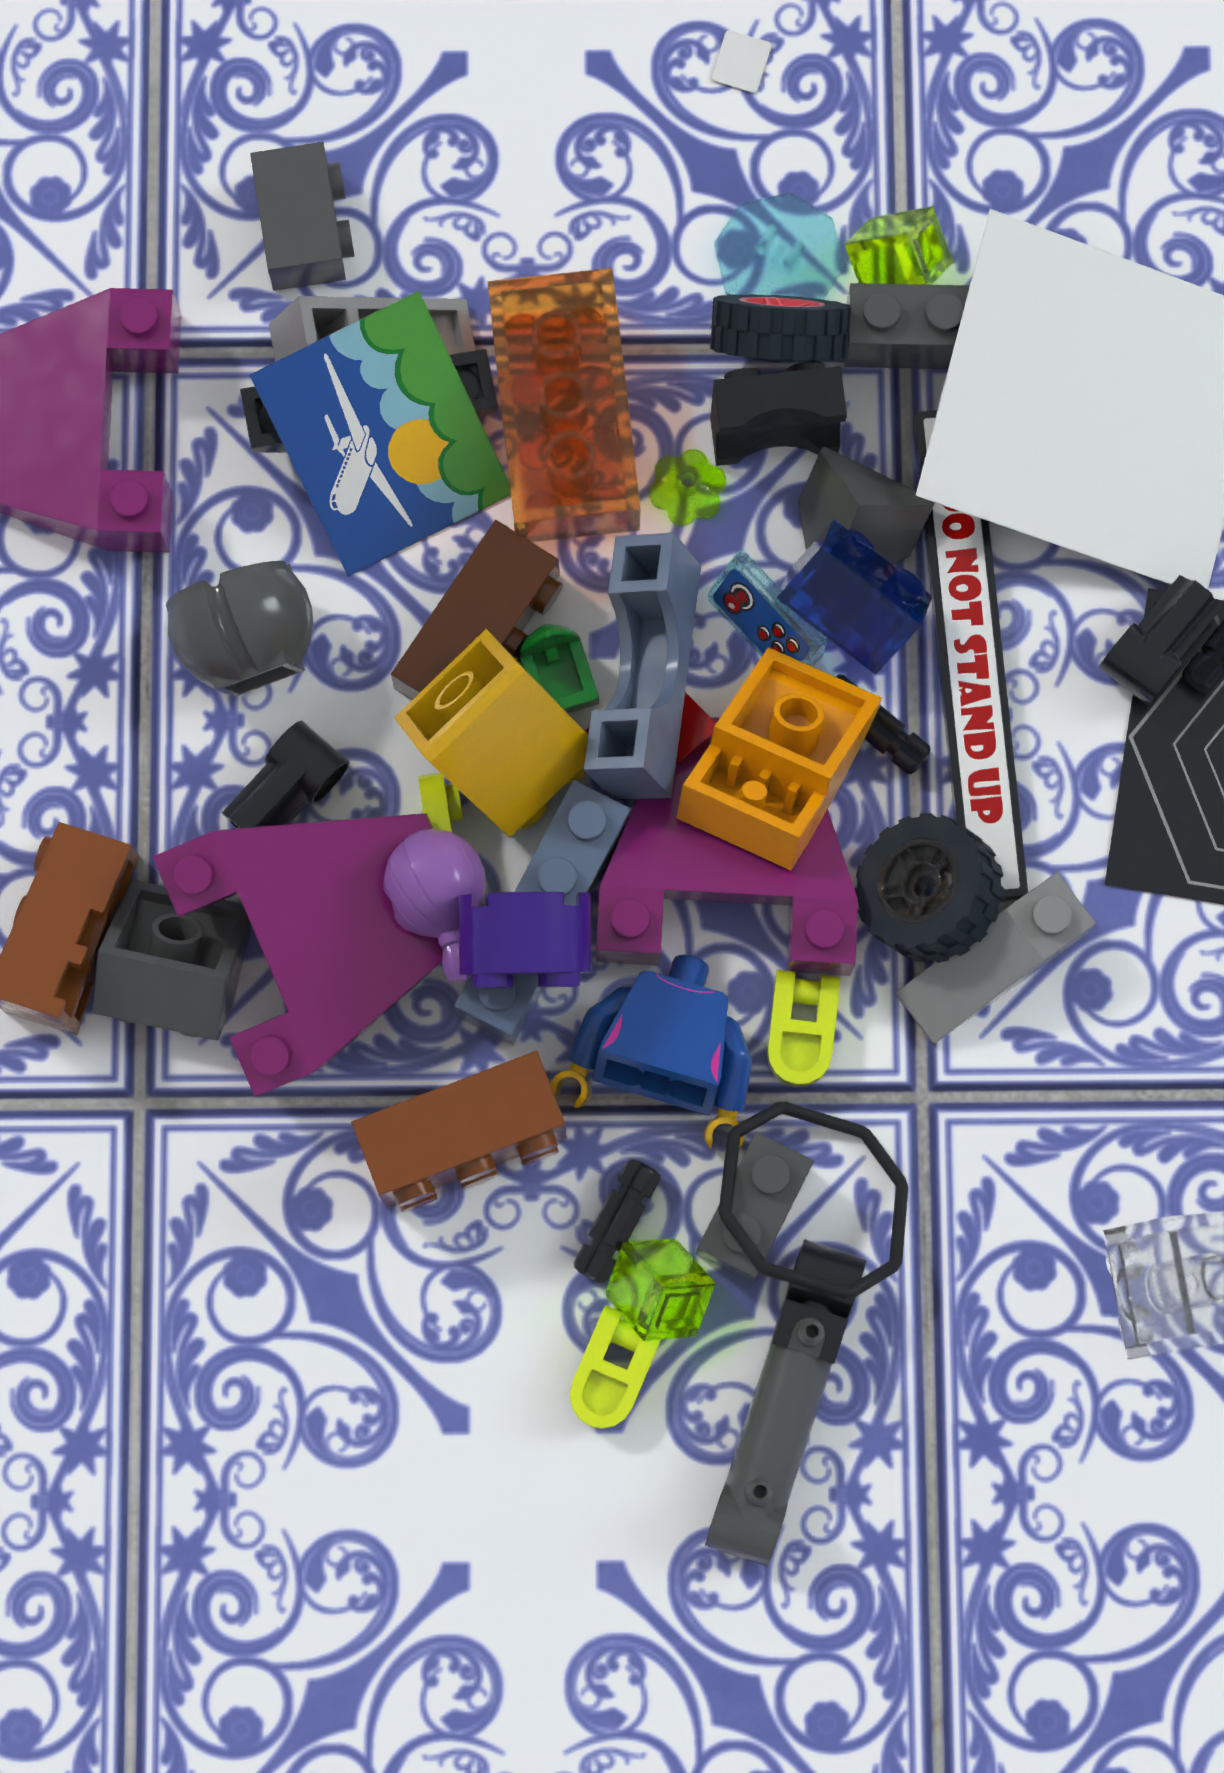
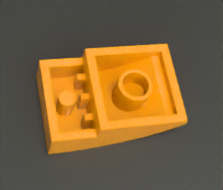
[676,647,882,871]

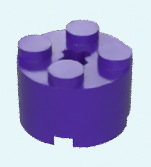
[458,892,592,989]

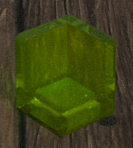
[844,206,954,285]
[606,1239,716,1341]

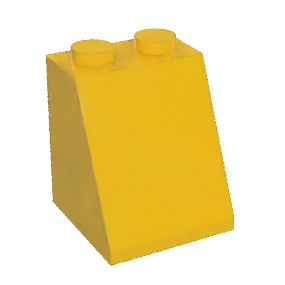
[394,629,588,838]

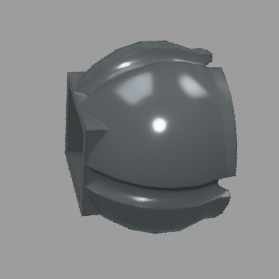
[166,561,314,697]

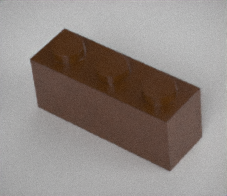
[391,519,563,700]

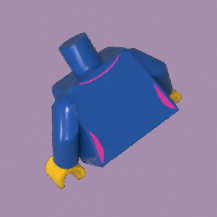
[551,955,752,1149]

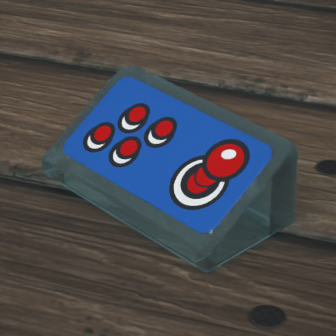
[707,551,827,666]

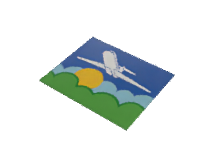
[249,291,514,577]

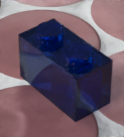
[776,520,933,675]

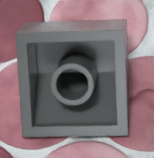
[93,880,252,1041]

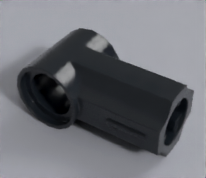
[1099,575,1222,706]
[222,720,350,828]

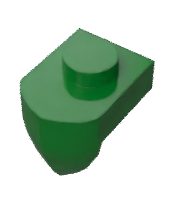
[519,624,599,713]

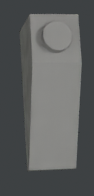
[269,296,475,362]
[895,872,1096,1045]

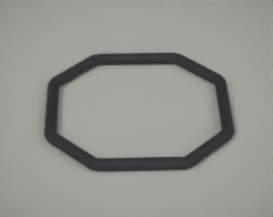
[718,1102,909,1299]

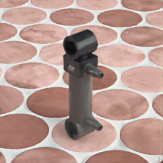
[705,1239,866,1567]

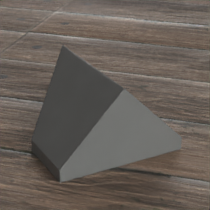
[798,446,935,605]

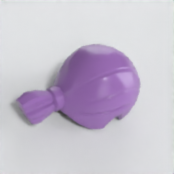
[383,829,486,982]

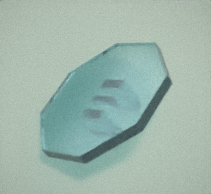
[714,193,844,299]

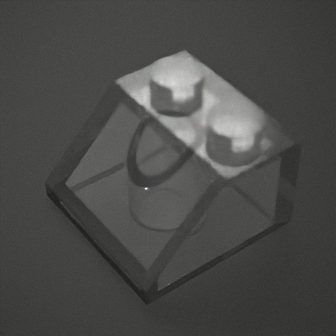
[1103,1211,1224,1360]

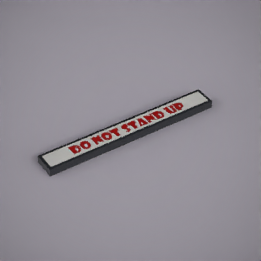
[913,410,1028,901]

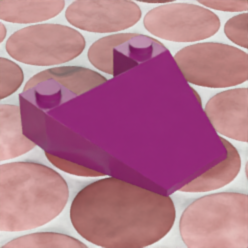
[0,288,181,553]
[596,717,858,976]
[153,813,443,1097]

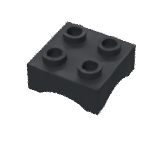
[710,361,847,466]

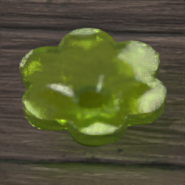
[649,449,726,526]

